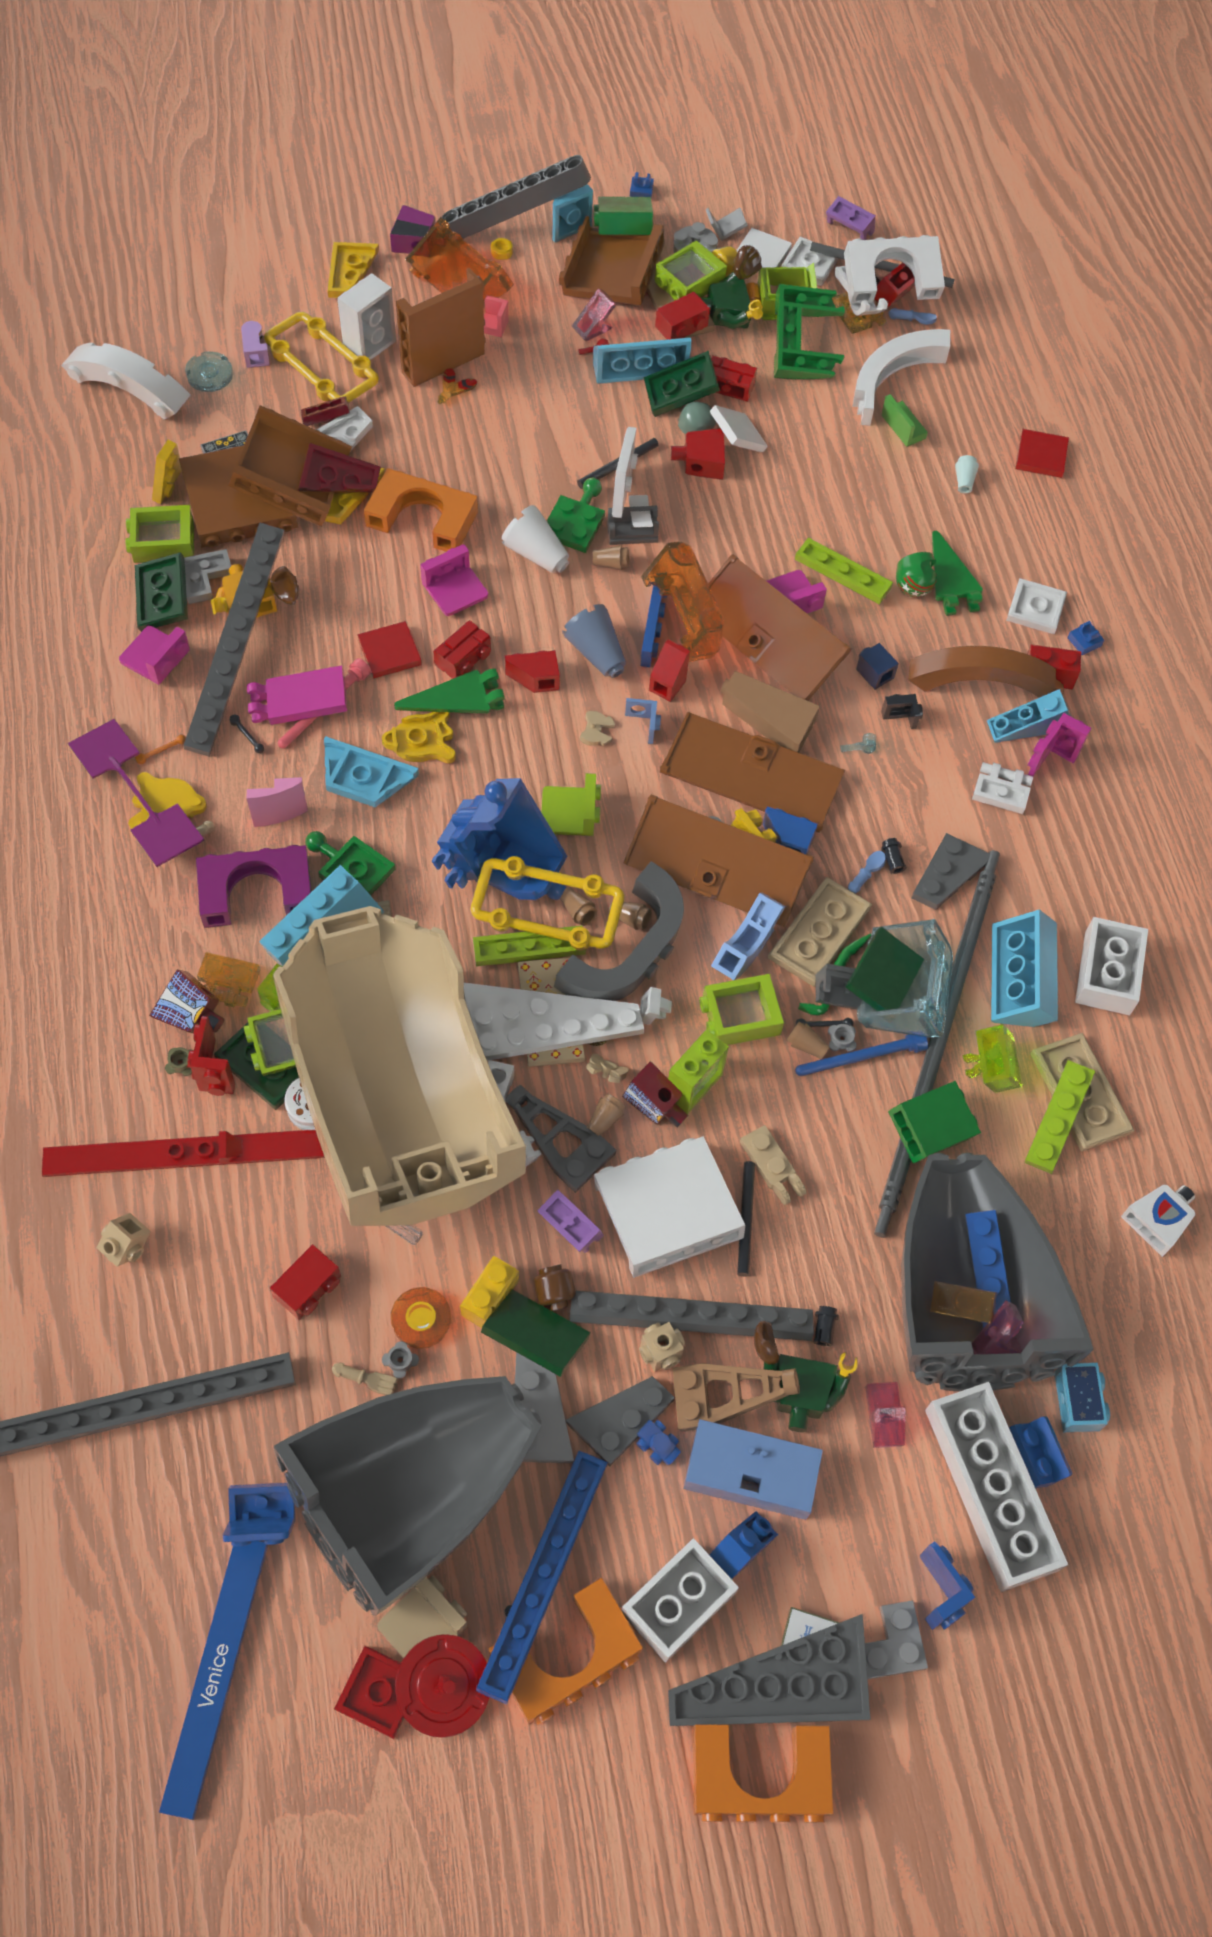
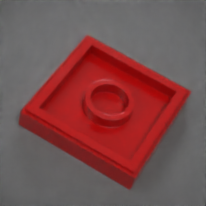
[1015,429,1069,478]
[357,621,422,679]
[334,1645,404,1740]

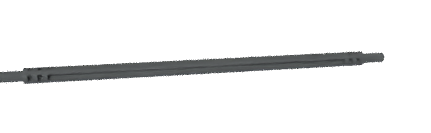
[874,850,1000,1238]

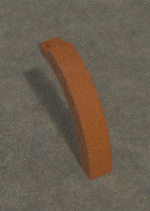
[908,646,1064,698]

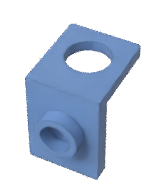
[625,698,661,744]

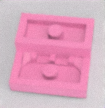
[247,777,308,827]

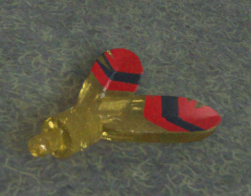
[437,368,477,404]

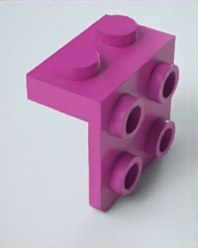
[420,544,488,616]
[767,570,827,614]
[119,626,190,685]
[1027,713,1091,776]

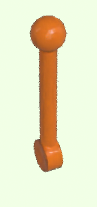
[135,734,186,764]

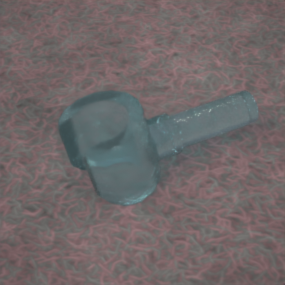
[840,733,876,754]

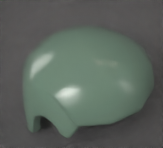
[678,402,716,434]

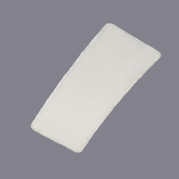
[629,495,653,527]

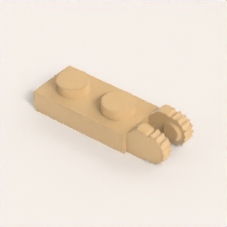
[740,1125,806,1205]

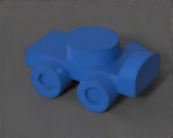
[636,1420,681,1465]

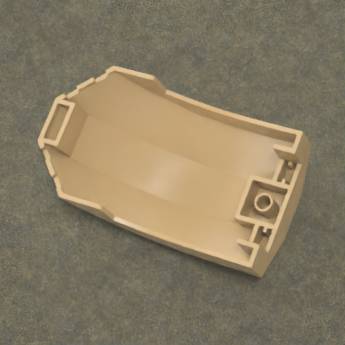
[273,906,526,1226]

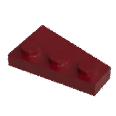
[298,443,381,493]

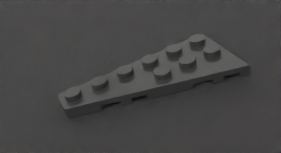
[668,1614,871,1726]

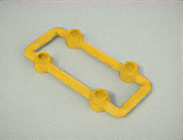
[264,311,379,403]
[471,856,625,951]

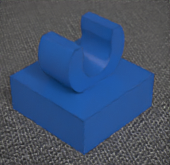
[630,172,654,199]
[1067,621,1104,655]

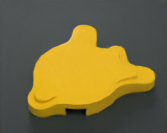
[382,712,456,764]
[128,772,207,829]

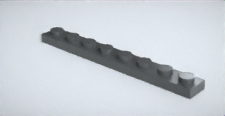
[570,1291,814,1341]

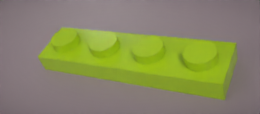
[795,537,893,604]
[473,925,586,967]
[1025,1060,1095,1174]

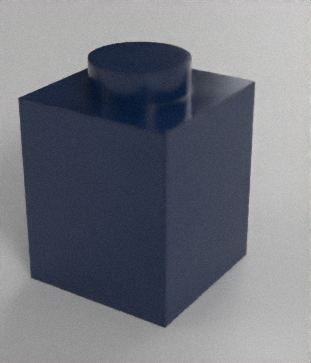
[856,643,899,690]

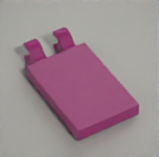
[247,665,347,725]

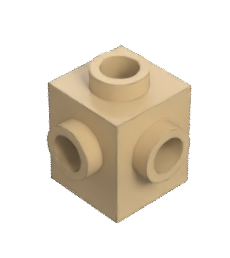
[96,1213,151,1267]
[639,1322,685,1372]

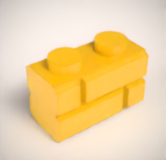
[460,1256,519,1328]

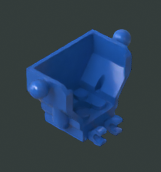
[432,778,568,900]

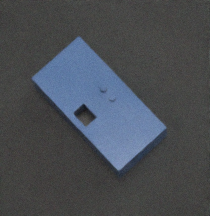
[683,1419,823,1520]

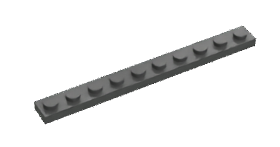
[184,523,284,757]
[0,1352,296,1456]

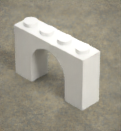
[844,235,945,304]

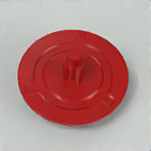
[395,1634,490,1738]

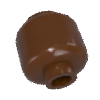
[533,1264,576,1311]

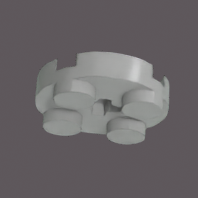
[673,222,718,253]

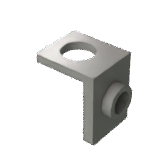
[705,208,748,241]

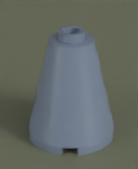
[562,604,626,678]

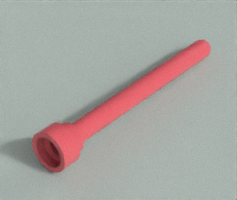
[278,658,372,749]

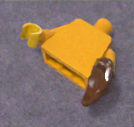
[211,564,299,618]

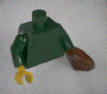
[700,245,763,329]
[754,1321,858,1433]

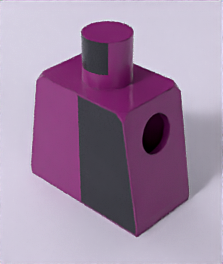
[390,205,446,255]

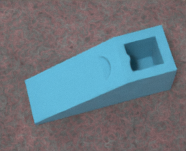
[987,689,1072,743]

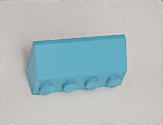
[593,338,692,384]
[259,865,384,967]
[991,909,1058,1027]

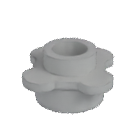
[828,1024,857,1052]
[382,1341,419,1379]

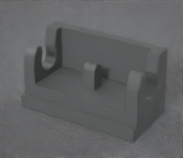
[608,506,659,545]
[815,963,870,1011]

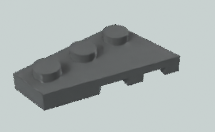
[911,833,990,910]
[566,1376,675,1467]

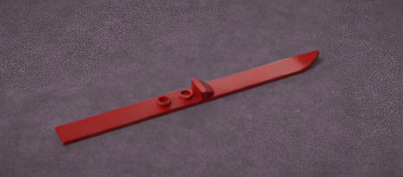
[42,1130,325,1177]

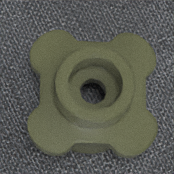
[165,1047,194,1076]

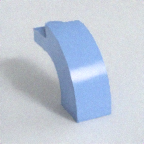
[711,893,785,980]

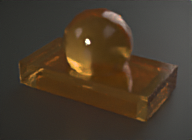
[930,1281,997,1323]

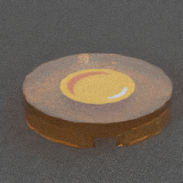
[391,1287,451,1349]

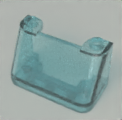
[857,919,953,1038]

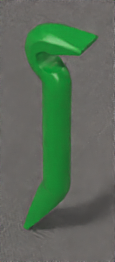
[798,933,872,1015]

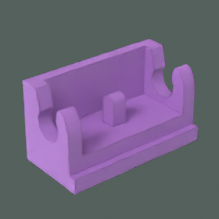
[826,196,875,240]
[537,1190,604,1253]

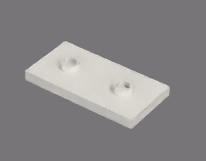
[612,427,638,518]

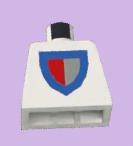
[1121,1184,1196,1257]

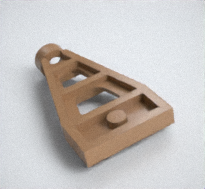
[673,1363,800,1432]

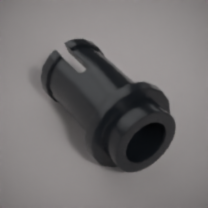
[881,838,907,874]
[813,1306,839,1347]

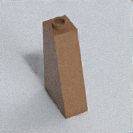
[721,671,820,753]

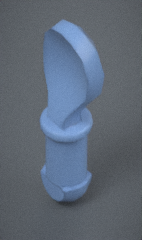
[889,308,937,325]
[848,851,886,893]

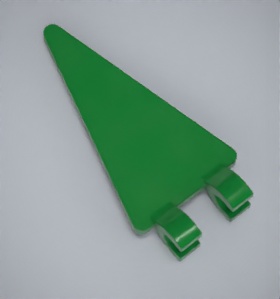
[931,531,983,616]
[394,669,505,714]

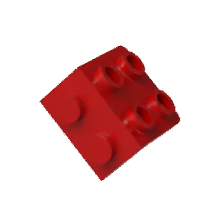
[187,1016,236,1096]

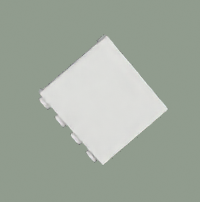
[594,1136,745,1278]

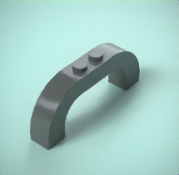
[554,861,684,1001]

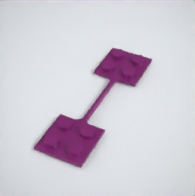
[68,719,205,867]

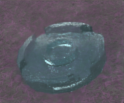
[185,351,233,392]

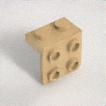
[378,1575,468,1658]

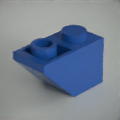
[763,806,817,854]
[709,1511,778,1579]

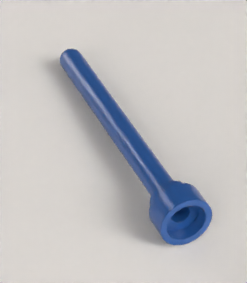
[795,1029,928,1076]

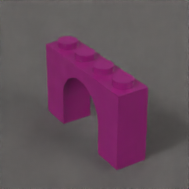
[196,845,312,928]

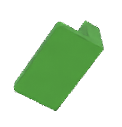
[881,395,928,447]

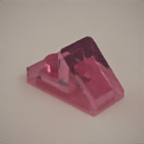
[572,288,617,341]
[971,1300,1024,1355]
[865,1382,906,1448]

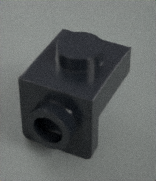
[881,694,923,729]

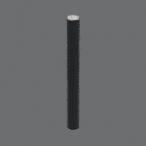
[577,438,659,489]
[737,1161,755,1277]

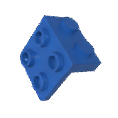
[223,1483,296,1546]
[920,1541,975,1630]

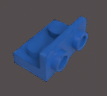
[1009,1416,1072,1489]

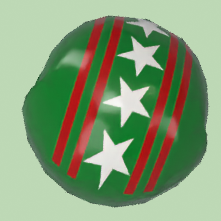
[896,552,937,598]

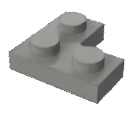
[185,549,231,604]
[865,1601,928,1679]

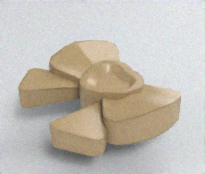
[580,711,615,746]
[586,1054,629,1083]

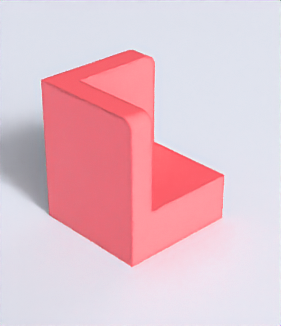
[484,296,509,338]

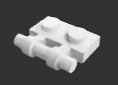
[972,762,1033,814]

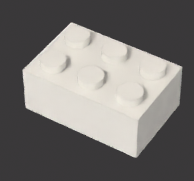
[337,273,396,360]
[1075,917,1148,1016]
[621,1538,739,1663]

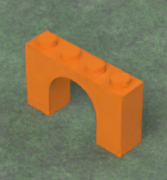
[364,468,478,552]
[488,1578,643,1726]
[693,1725,833,1823]

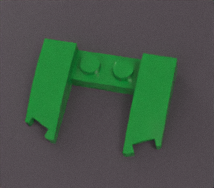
[774,284,845,379]

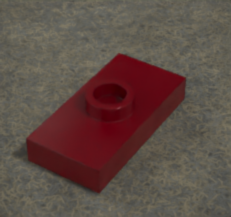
[301,396,350,426]

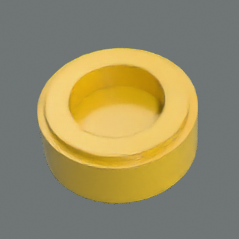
[491,238,513,260]

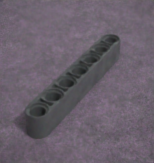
[440,155,591,241]

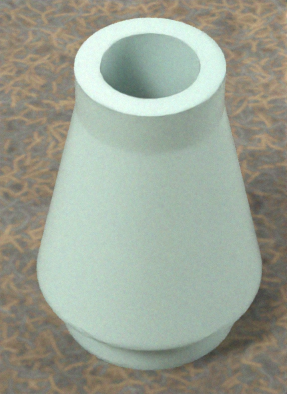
[955,455,979,494]

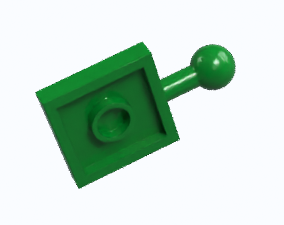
[547,478,605,553]
[305,831,396,895]

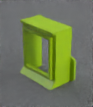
[757,263,817,320]

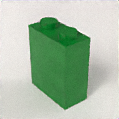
[593,196,653,235]
[888,1080,981,1164]

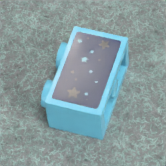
[1055,1363,1110,1433]

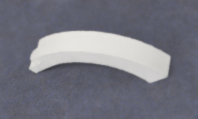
[852,329,950,426]

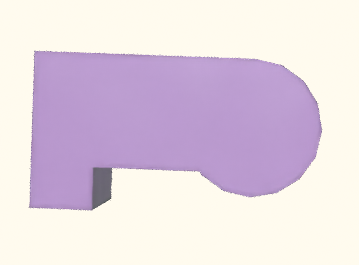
[241,321,270,368]

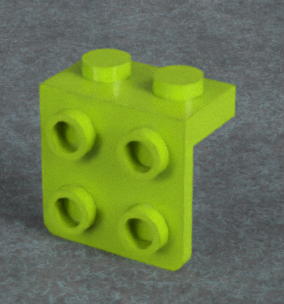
[541,773,601,836]

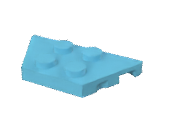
[324,736,419,807]

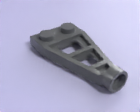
[506,1085,616,1193]

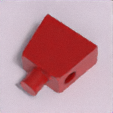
[671,428,725,480]

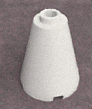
[501,505,569,573]

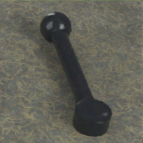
[229,715,264,753]
[795,1017,854,1027]

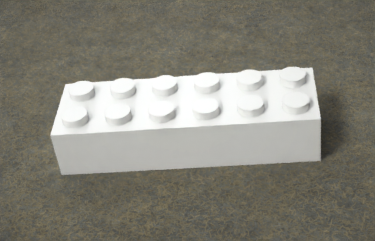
[925,1382,1068,1592]

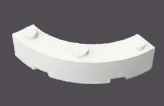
[61,343,191,420]

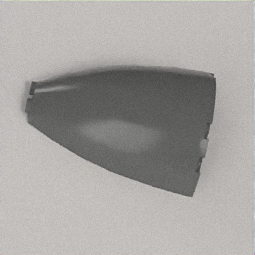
[901,1153,1093,1392]
[274,1376,542,1616]

